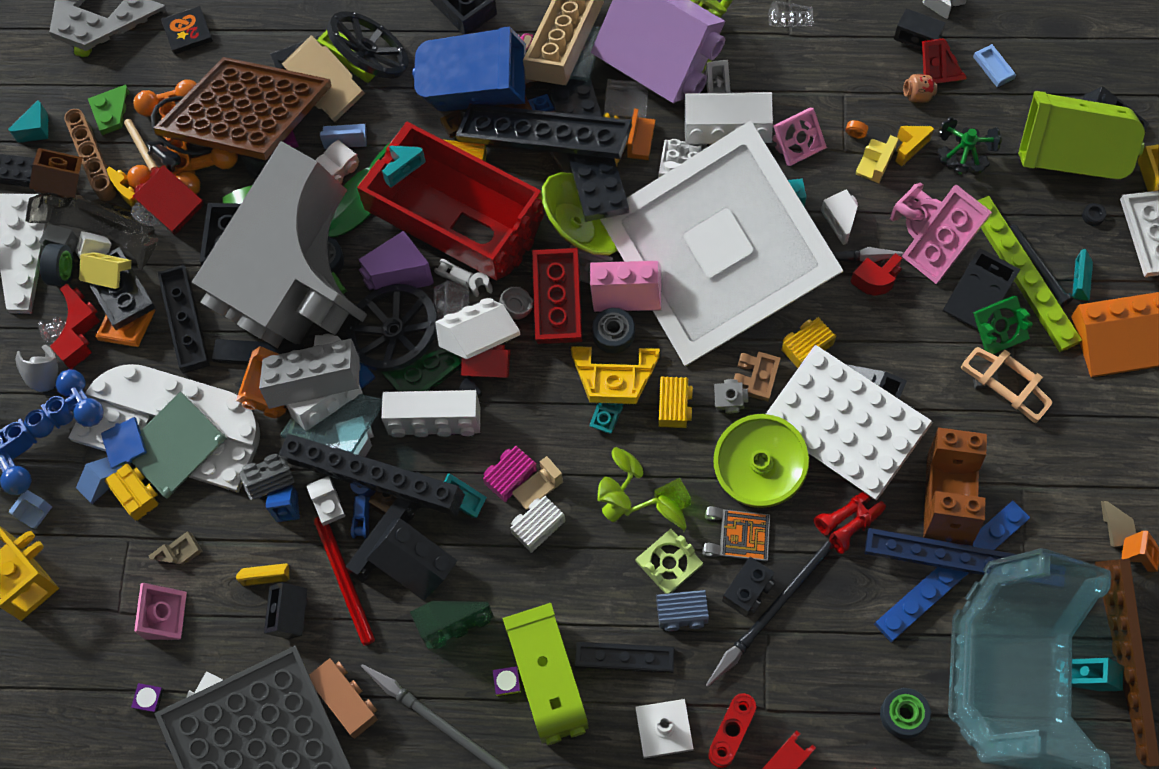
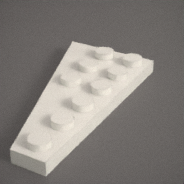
[0,194,54,314]

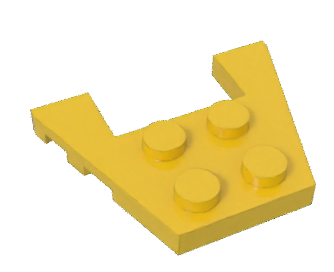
[571,346,660,404]

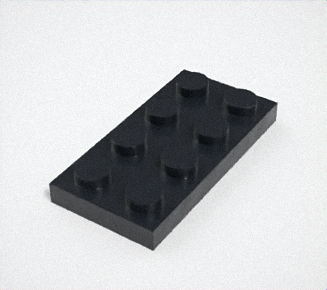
[88,247,156,330]

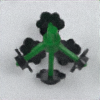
[937,117,1002,175]

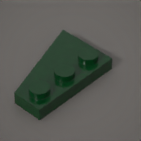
[381,349,462,392]

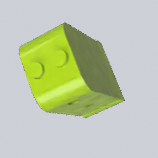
[1018,91,1145,179]
[503,603,589,745]

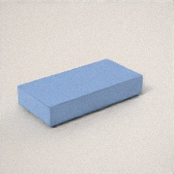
[973,44,1016,87]

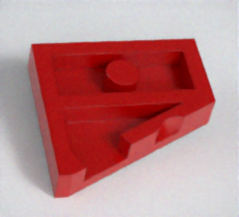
[922,38,966,83]

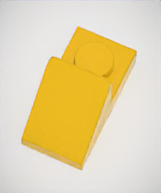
[896,126,934,166]

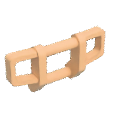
[961,347,1052,423]

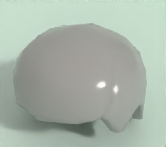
[499,287,533,320]

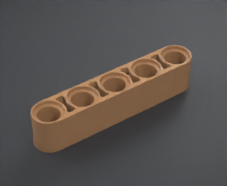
[64,109,117,201]

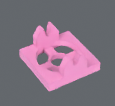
[772,108,827,166]

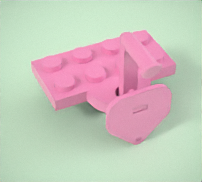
[890,183,992,284]

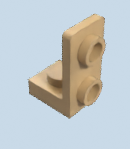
[513,456,563,510]

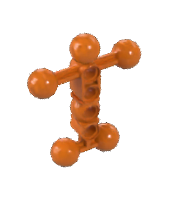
[127,79,238,195]

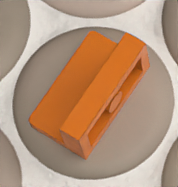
[627,108,655,160]

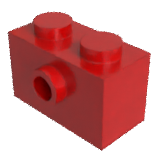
[461,344,510,378]

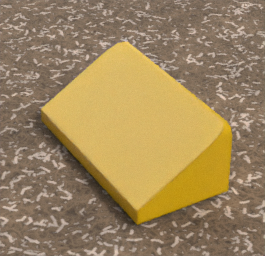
[236,563,289,586]

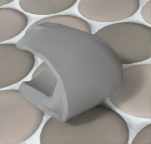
[15,345,58,392]

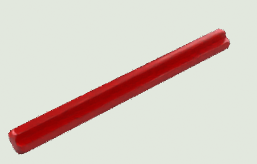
[314,517,375,646]

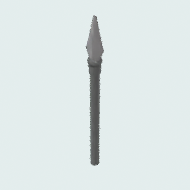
[361,665,510,769]

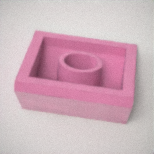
[134,583,187,640]

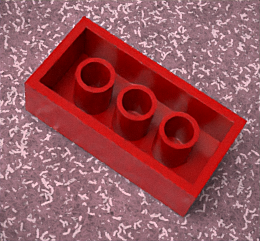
[532,248,582,344]

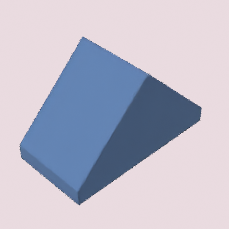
[76,457,122,504]

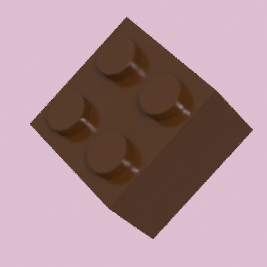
[29,148,83,198]

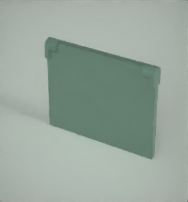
[132,391,227,499]

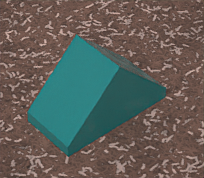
[8,100,48,143]

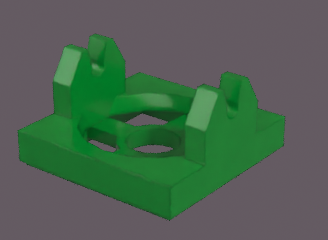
[973,296,1033,354]

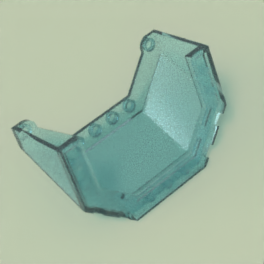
[948,548,1111,769]

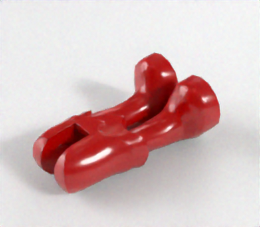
[814,491,886,554]

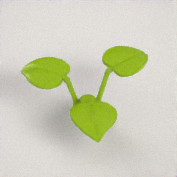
[597,447,686,531]

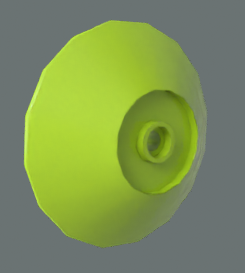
[542,172,618,256]

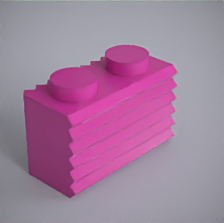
[483,446,537,502]

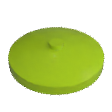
[714,414,809,508]

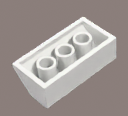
[685,92,773,144]

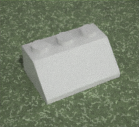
[435,298,520,359]

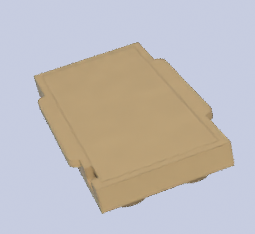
[282,35,365,122]

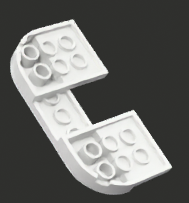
[68,364,260,493]

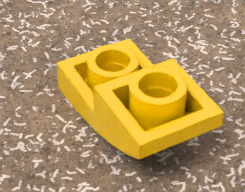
[106,167,141,210]

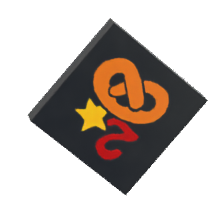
[161,6,213,54]

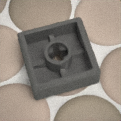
[239,454,295,500]

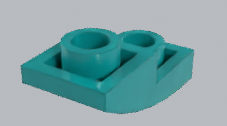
[589,403,624,434]

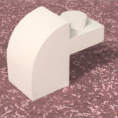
[307,476,345,526]

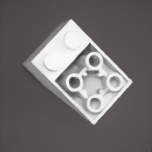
[658,139,707,178]

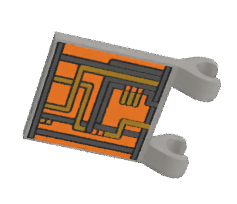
[702,506,770,562]

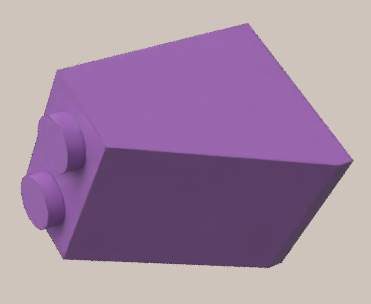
[359,231,434,291]

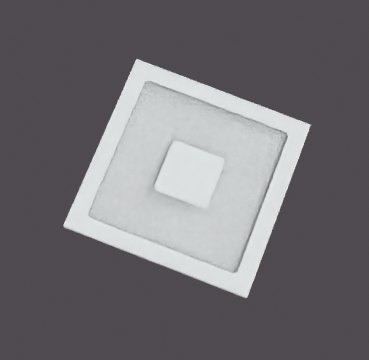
[600,120,844,367]

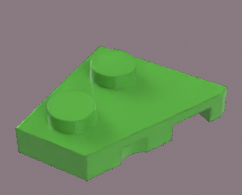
[88,84,129,135]

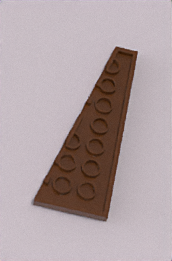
[1095,558,1159,767]

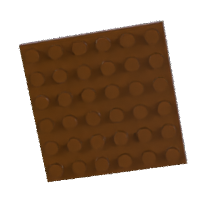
[154,57,332,160]

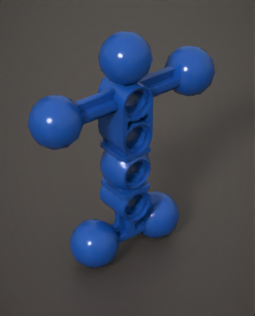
[0,369,104,495]

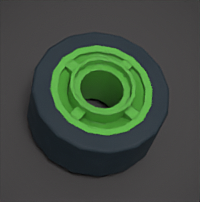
[40,244,74,286]
[880,688,931,739]

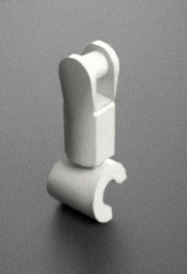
[434,259,492,297]

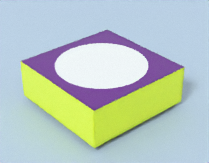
[493,667,521,696]

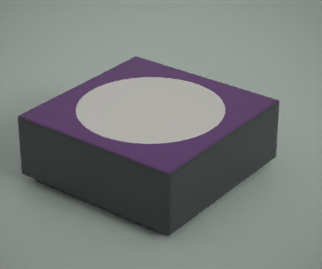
[131,683,164,713]

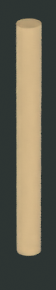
[124,119,158,172]

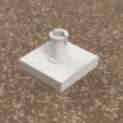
[635,699,694,758]

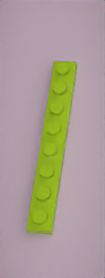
[977,196,1082,352]

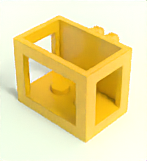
[0,526,59,621]

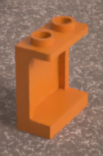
[236,346,287,418]

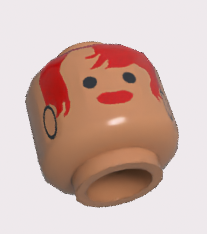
[903,74,937,103]

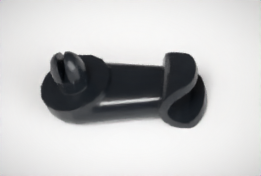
[146,140,181,173]

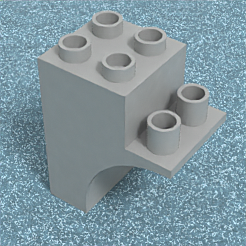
[192,141,367,348]

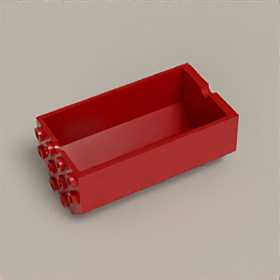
[357,122,545,281]

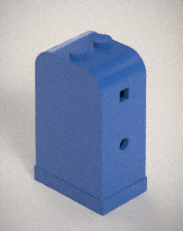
[412,27,526,111]

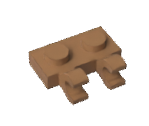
[734,352,780,402]

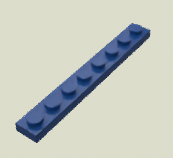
[874,501,1030,642]

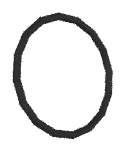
[151,96,213,155]

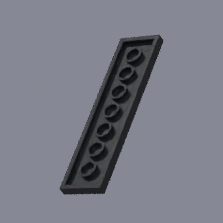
[456,104,632,159]

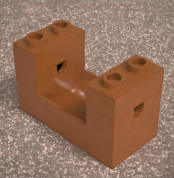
[923,427,987,546]

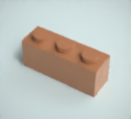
[309,658,378,739]

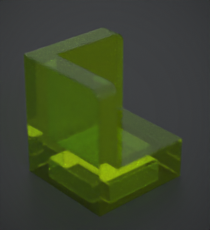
[654,478,691,509]

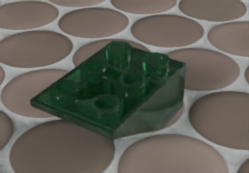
[410,601,494,649]

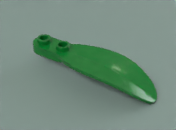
[328,142,391,238]

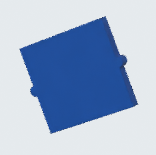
[101,417,147,469]

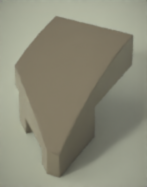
[1101,501,1136,547]
[149,531,203,565]

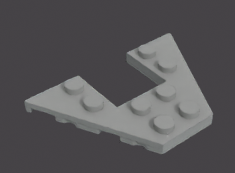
[49,0,166,51]

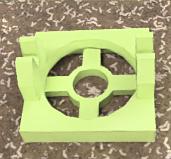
[635,529,703,594]

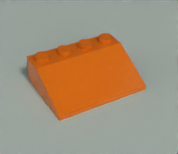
[1071,292,1159,378]

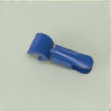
[350,483,375,538]

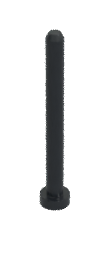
[1010,224,1074,307]

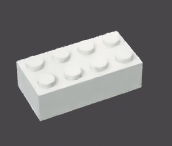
[381,390,481,437]

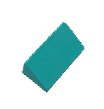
[1072,249,1093,301]

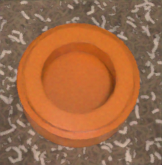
[846,120,868,138]

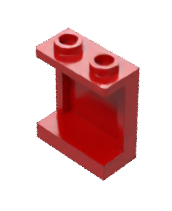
[133,165,204,236]

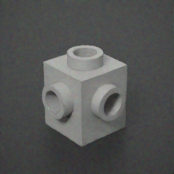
[714,379,748,414]

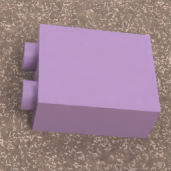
[591,0,725,103]

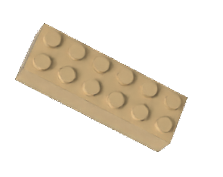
[523,0,604,85]

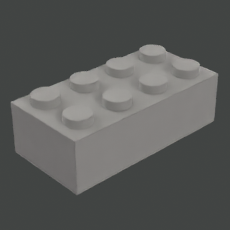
[259,339,360,409]

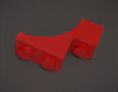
[50,284,100,369]

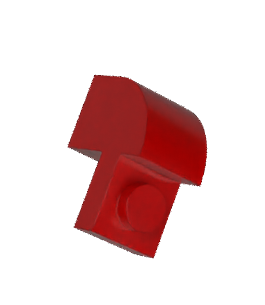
[850,253,902,295]

